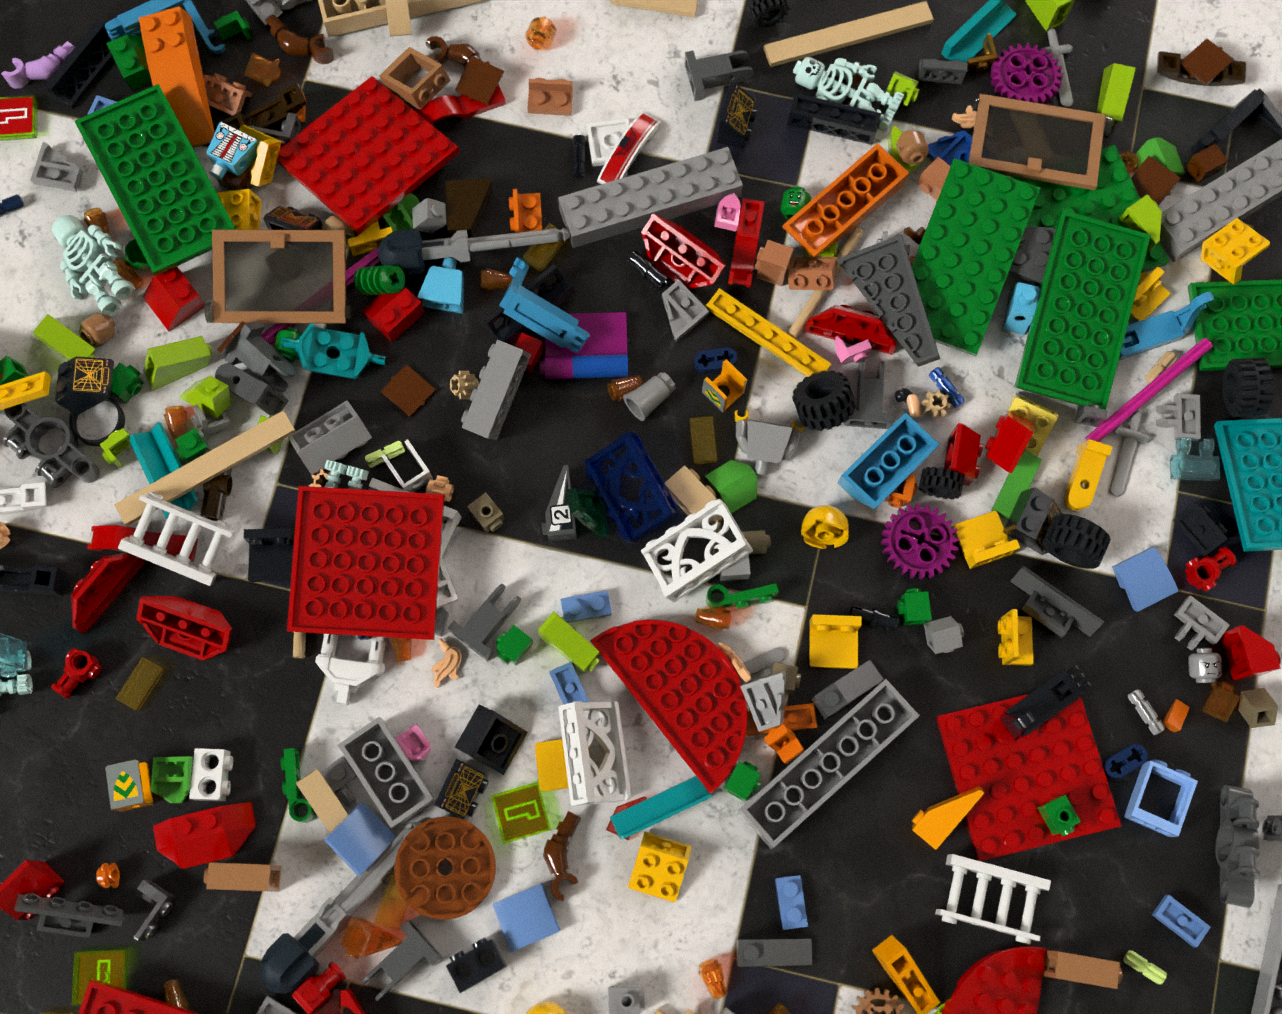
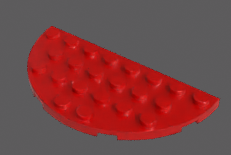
[590,620,747,794]
[941,946,1047,1014]

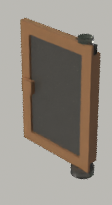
[968,94,1113,190]
[205,230,352,324]

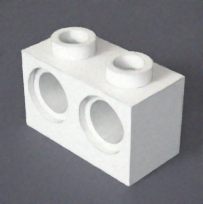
[189,748,233,801]

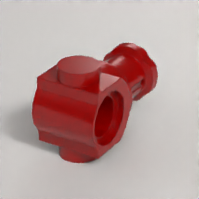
[1184,547,1237,592]
[51,648,102,699]
[292,962,346,1014]

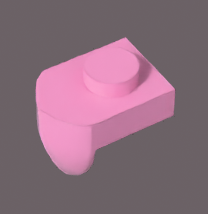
[714,193,741,232]
[835,336,872,365]
[395,723,431,762]

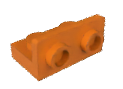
[509,189,542,233]

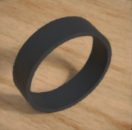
[69,398,125,447]

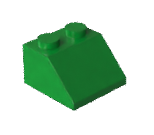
[106,34,152,92]

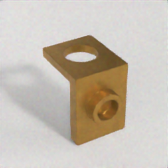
[966,33,997,72]

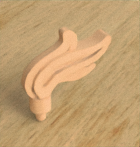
[952,106,993,138]
[432,638,462,688]
[717,642,752,683]

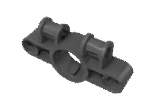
[2,403,100,488]
[1215,785,1260,908]

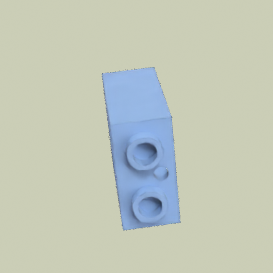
[1124,759,1198,837]

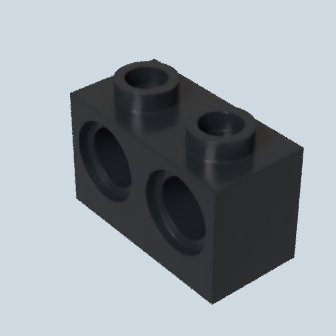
[445,937,507,993]

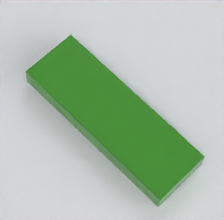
[991,451,1042,519]

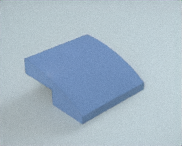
[1112,546,1178,612]
[324,801,396,876]
[492,883,561,952]

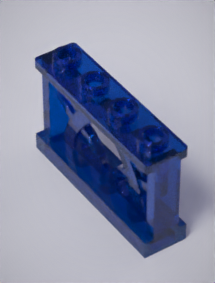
[584,431,681,542]

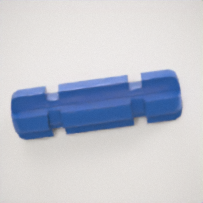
[929,367,965,408]

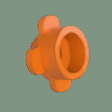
[96,863,120,888]

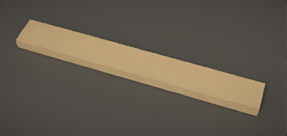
[764,1,934,67]
[114,410,296,526]

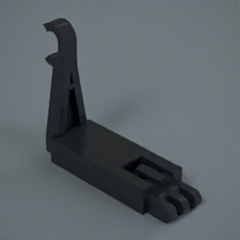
[1192,88,1282,154]
[1000,664,1092,739]

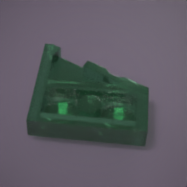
[566,488,609,539]

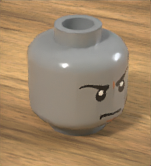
[1188,648,1222,683]

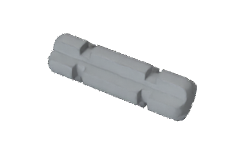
[1128,689,1165,735]

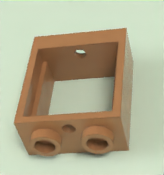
[379,47,451,110]
[204,863,282,892]
[1043,950,1122,989]

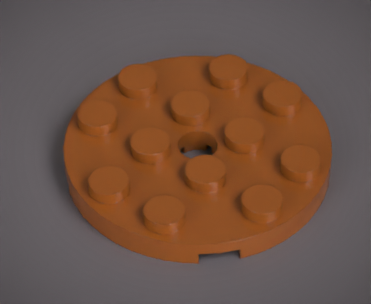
[394,816,496,920]

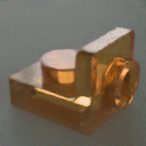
[1202,681,1240,722]

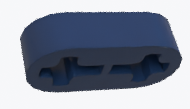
[694,347,737,374]
[1102,744,1148,779]

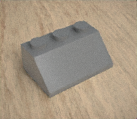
[288,401,372,475]

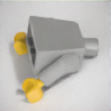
[735,410,805,475]

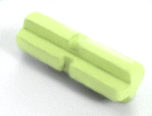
[365,441,405,468]
[1123,950,1167,984]

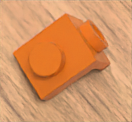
[884,474,917,508]
[764,724,804,764]

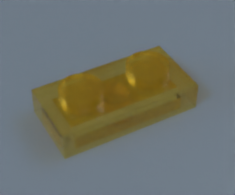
[523,223,566,272]

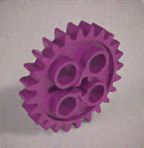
[990,43,1063,104]
[881,503,959,580]

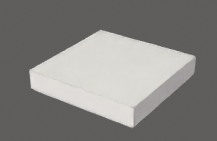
[586,118,636,167]

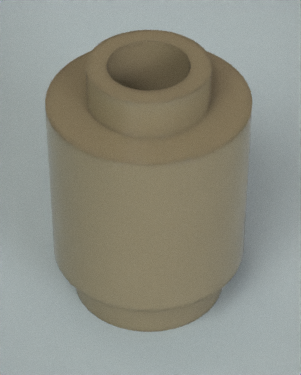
[736,530,771,555]

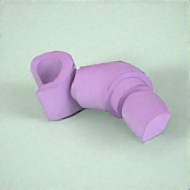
[1,41,75,89]

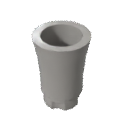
[623,372,676,421]

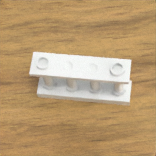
[118,491,236,586]
[935,854,1051,945]

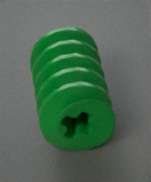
[354,265,405,296]

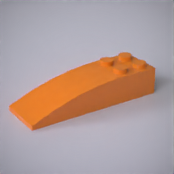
[139,6,215,148]
[782,143,909,258]

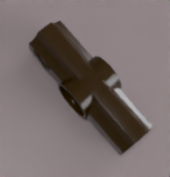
[200,468,232,521]

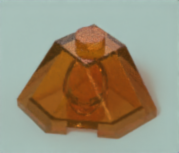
[341,916,404,959]

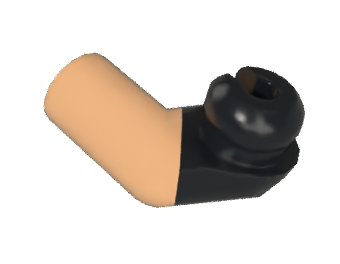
[895,388,921,418]

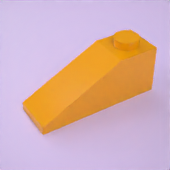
[912,786,984,850]
[872,935,940,1014]

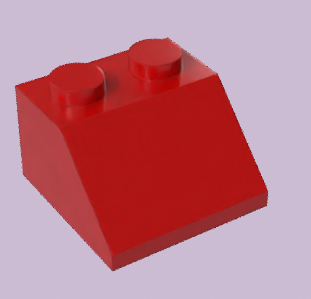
[142,266,206,331]
[360,287,425,343]
[984,411,1034,474]
[943,423,983,486]
[1221,625,1281,681]
[0,860,65,920]

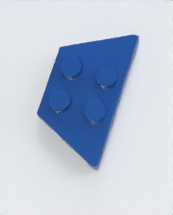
[926,130,998,166]

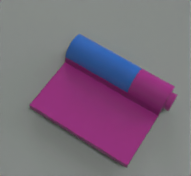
[540,312,628,379]

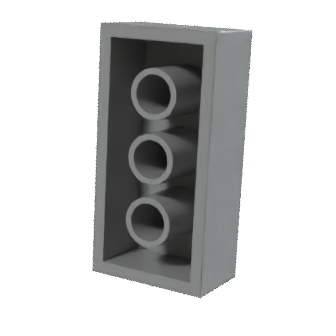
[461,340,531,440]
[338,717,436,830]

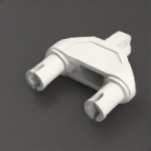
[315,634,387,705]

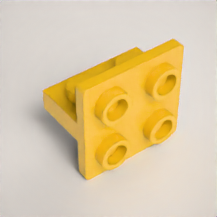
[1130,267,1170,322]

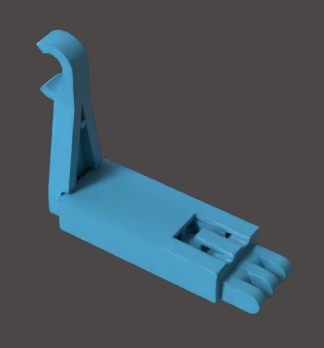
[105,0,225,54]
[499,257,590,353]
[1119,292,1215,361]

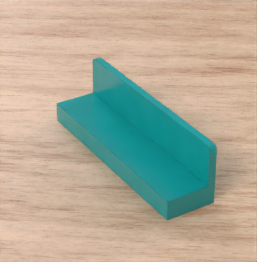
[941,0,1016,62]
[129,422,198,519]
[610,776,712,840]

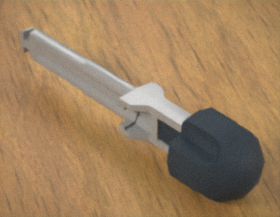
[378,228,570,276]
[260,821,421,994]

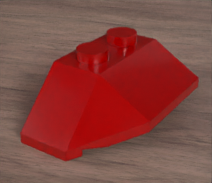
[641,213,726,289]
[804,305,897,355]
[71,553,147,634]
[136,596,232,661]
[153,802,256,869]

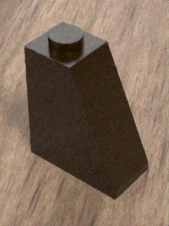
[446,178,493,238]

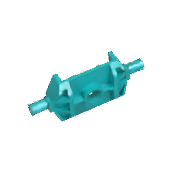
[281,323,386,379]

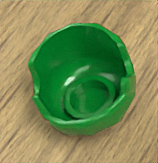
[124,239,151,271]

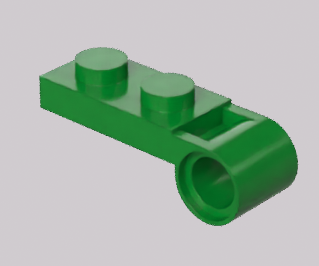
[706,583,779,610]
[281,748,316,823]

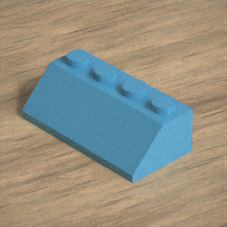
[838,412,940,509]

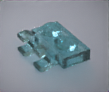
[1170,438,1220,481]

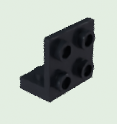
[243,528,295,582]

